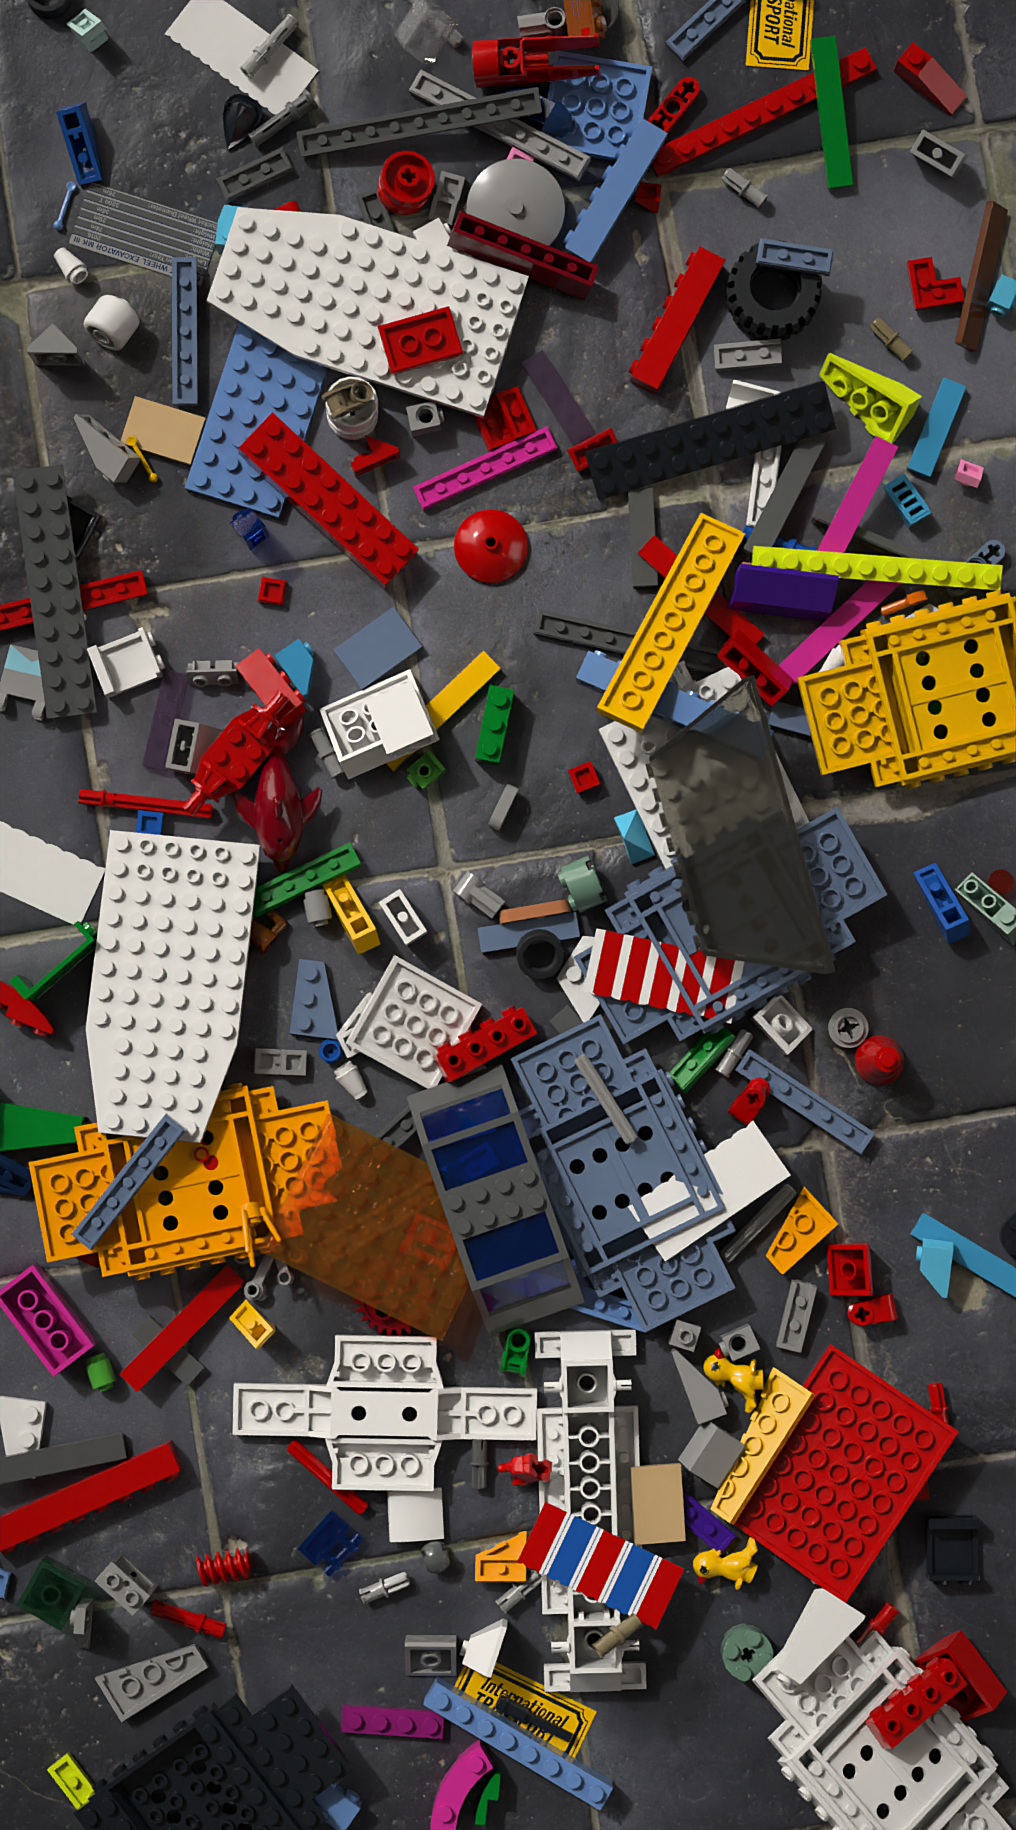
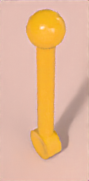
[126,436,158,483]

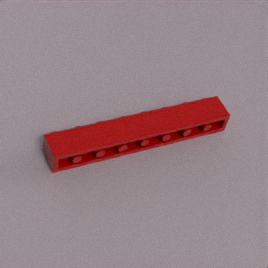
[0,1440,183,1555]

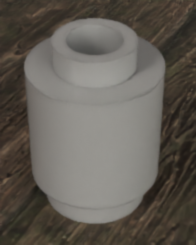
[303,889,332,927]

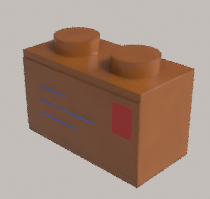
[563,0,607,40]

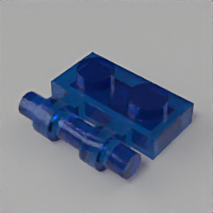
[297,1509,364,1577]

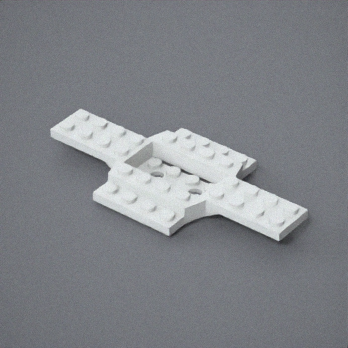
[233,1335,537,1491]

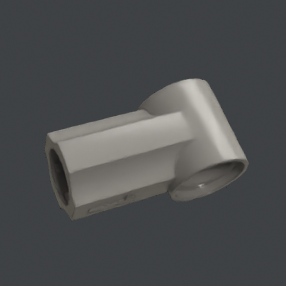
[517,7,567,37]
[452,871,505,918]

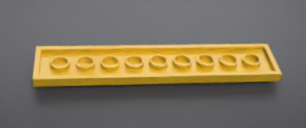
[596,513,745,733]

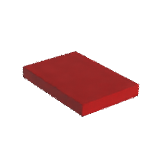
[378,306,463,376]

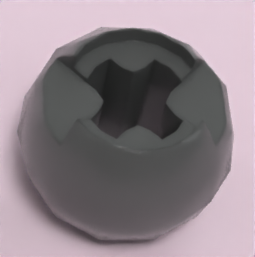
[421,1541,450,1574]

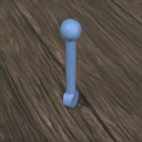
[54,181,77,230]

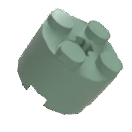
[558,856,608,913]
[720,1623,773,1681]

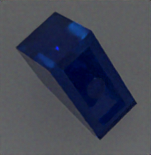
[230,508,270,551]

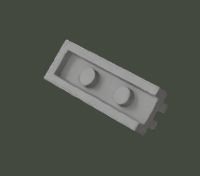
[714,338,782,371]
[776,1280,817,1353]

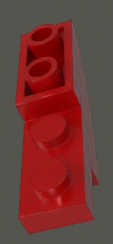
[0,981,57,1037]

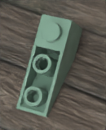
[955,873,1016,946]

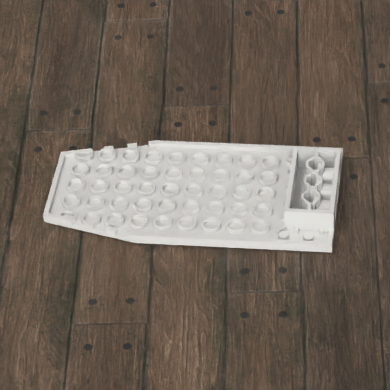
[207,207,529,418]
[86,830,261,1143]

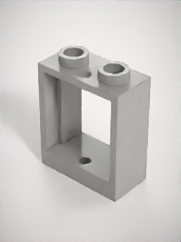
[95,1551,158,1616]

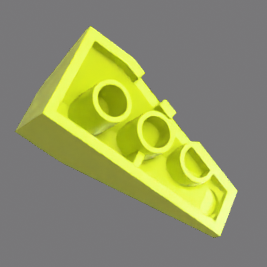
[819,353,922,444]

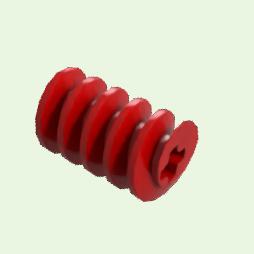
[196,1547,251,1587]

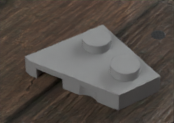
[70,1598,94,1649]

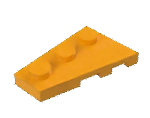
[766,1187,838,1275]

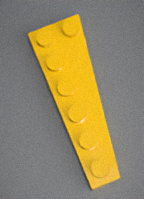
[711,1367,816,1525]

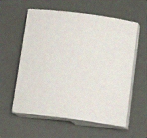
[387,1486,444,1542]

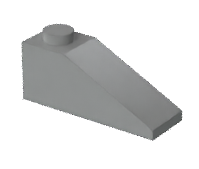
[74,414,141,484]
[671,1348,729,1424]

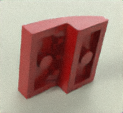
[473,386,537,452]

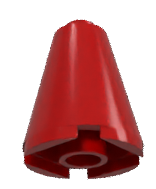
[855,1035,905,1085]

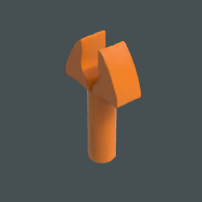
[881,590,928,616]

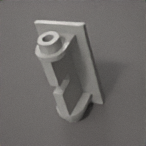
[187,660,239,687]

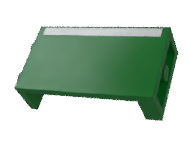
[9,921,98,1002]

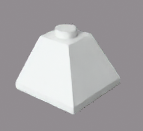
[459,1619,508,1678]

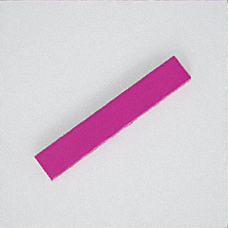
[413,426,558,511]
[817,436,898,553]
[778,580,901,685]

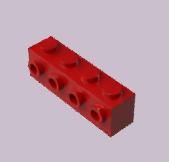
[432,1005,537,1082]
[865,1657,967,1749]

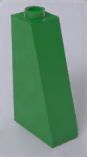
[0,1102,89,1151]

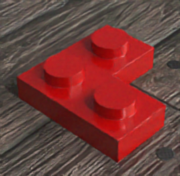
[906,257,964,311]

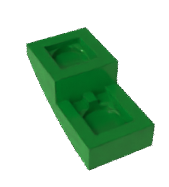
[475,1768,501,1825]

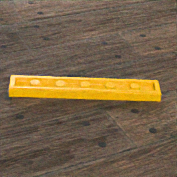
[386,651,501,772]

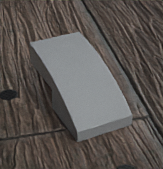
[428,171,466,225]
[253,1048,307,1076]

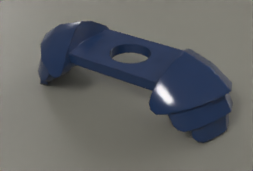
[501,85,573,138]

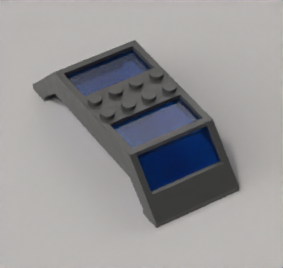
[406,1063,585,1336]

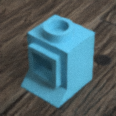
[986,274,1016,317]

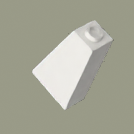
[771,1588,865,1687]

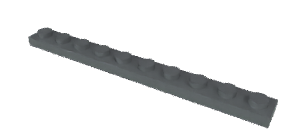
[296,87,543,158]

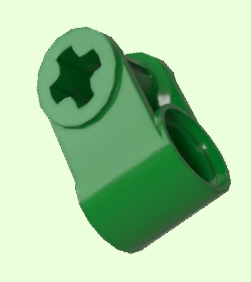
[499,1326,530,1378]

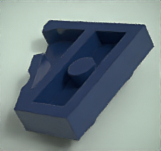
[0,1154,33,1196]

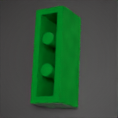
[475,685,514,766]

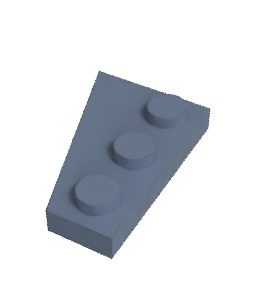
[290,959,338,1040]

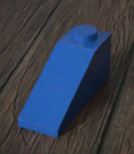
[56,102,103,185]
[913,862,971,945]

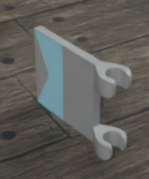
[0,644,46,721]

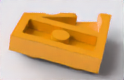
[475,1531,527,1582]

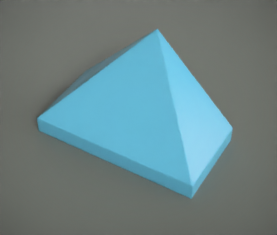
[614,810,655,864]

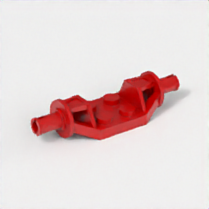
[182,690,290,817]

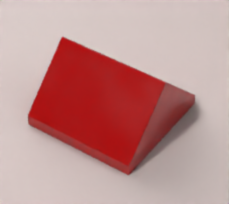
[827,1242,873,1296]

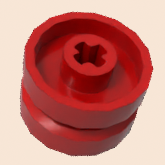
[377,151,435,216]

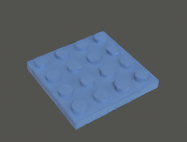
[541,51,652,161]

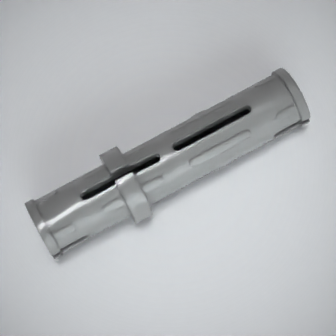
[240,14,299,79]

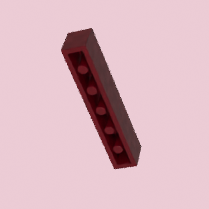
[447,211,599,300]

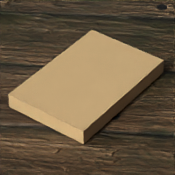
[121,396,206,466]
[630,1463,686,1545]

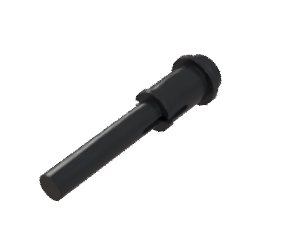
[495,1694,573,1742]

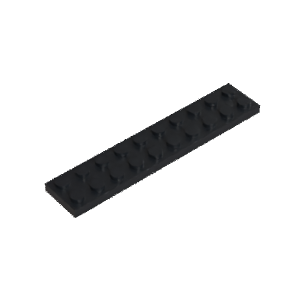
[584,380,837,500]

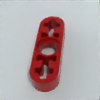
[648,77,700,133]

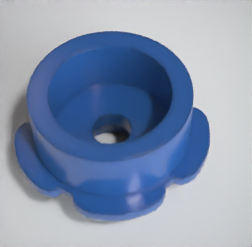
[318,1039,343,1064]

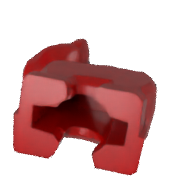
[497,1453,552,1486]

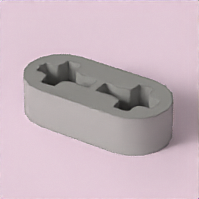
[488,784,519,831]

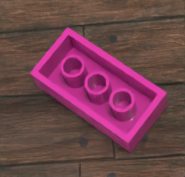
[0,1263,98,1377]

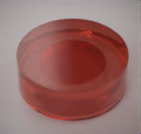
[987,869,1014,895]

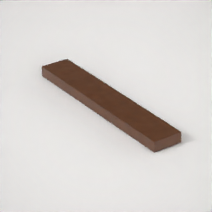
[955,201,1008,352]

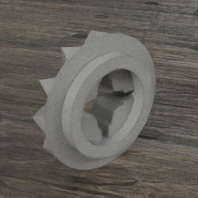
[828,1008,868,1048]

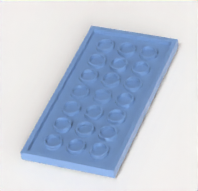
[185,322,329,519]

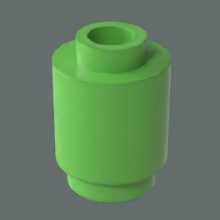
[85,1353,117,1392]

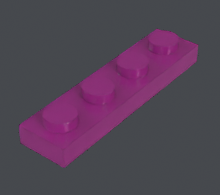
[341,1704,444,1739]

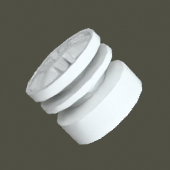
[326,377,378,440]

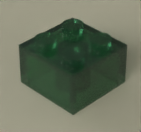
[16,1555,90,1631]

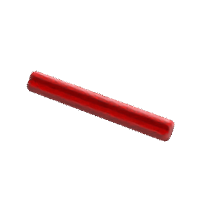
[286,1440,368,1515]

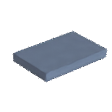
[333,607,423,690]

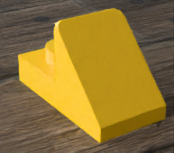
[229,1300,275,1350]

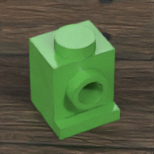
[406,750,446,790]

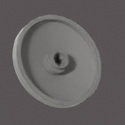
[467,159,565,246]

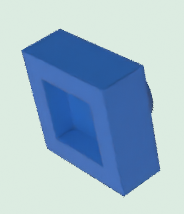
[136,810,164,835]

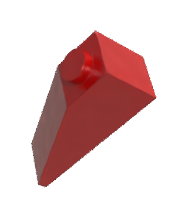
[894,42,967,116]

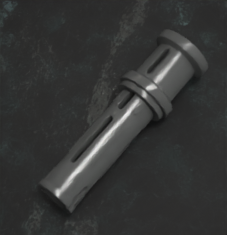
[248,89,318,148]

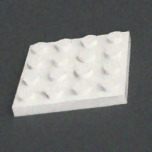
[346,955,482,1089]

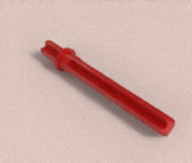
[78,789,213,819]

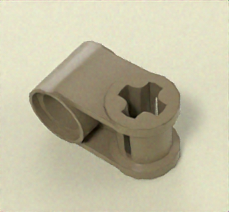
[321,380,373,420]

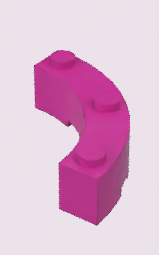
[430,1739,493,1830]

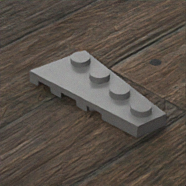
[95,1644,209,1722]

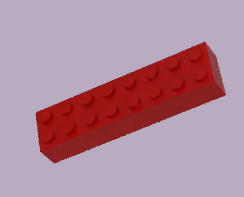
[238,412,419,589]

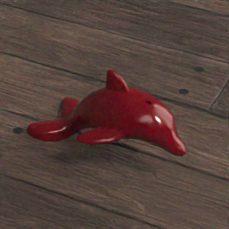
[232,715,322,873]

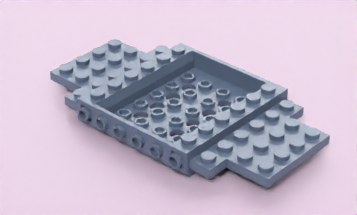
[574,807,887,1044]
[511,1014,736,1333]

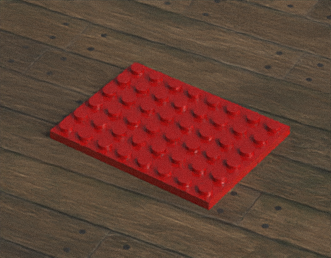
[734,1344,959,1603]

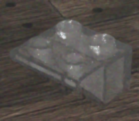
[394,0,459,64]

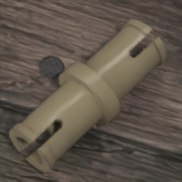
[592,1613,643,1658]

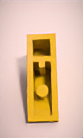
[322,875,381,955]

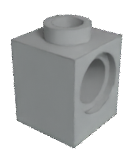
[406,401,444,437]
[668,1317,701,1352]
[719,1323,760,1361]

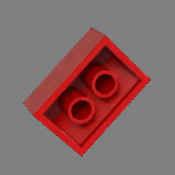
[913,1630,1007,1722]

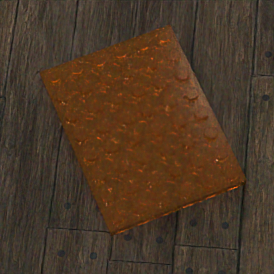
[259,1113,495,1341]

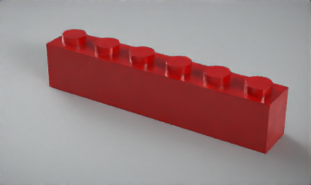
[628,246,726,395]

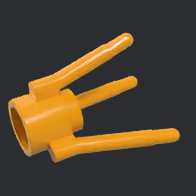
[239,1202,281,1267]

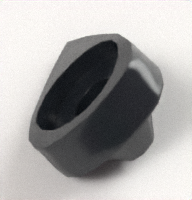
[223,94,263,151]

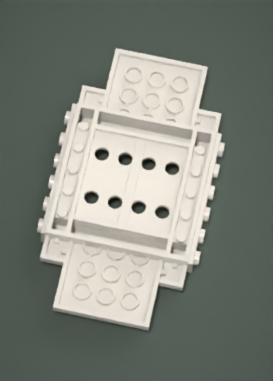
[752,1631,1012,1830]

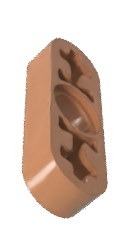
[498,899,572,924]

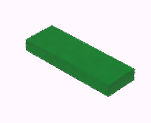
[669,1027,736,1093]

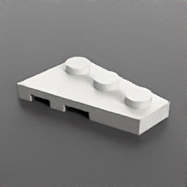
[0,1396,47,1479]

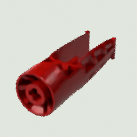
[472,32,602,88]

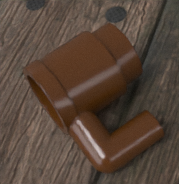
[250,909,287,955]

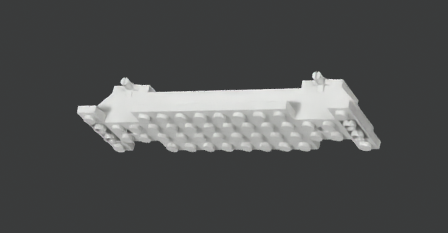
[535,1329,646,1692]

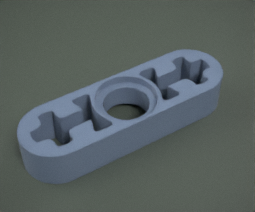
[945,540,1005,598]

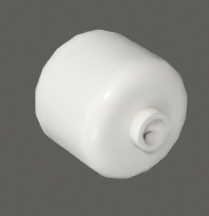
[84,295,139,351]

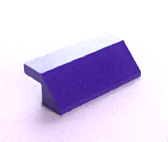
[729,564,839,621]

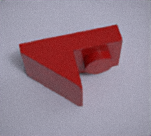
[350,435,400,477]

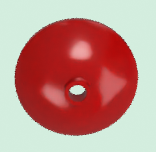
[454,509,528,583]

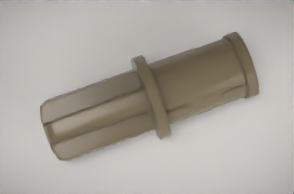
[870,318,914,361]

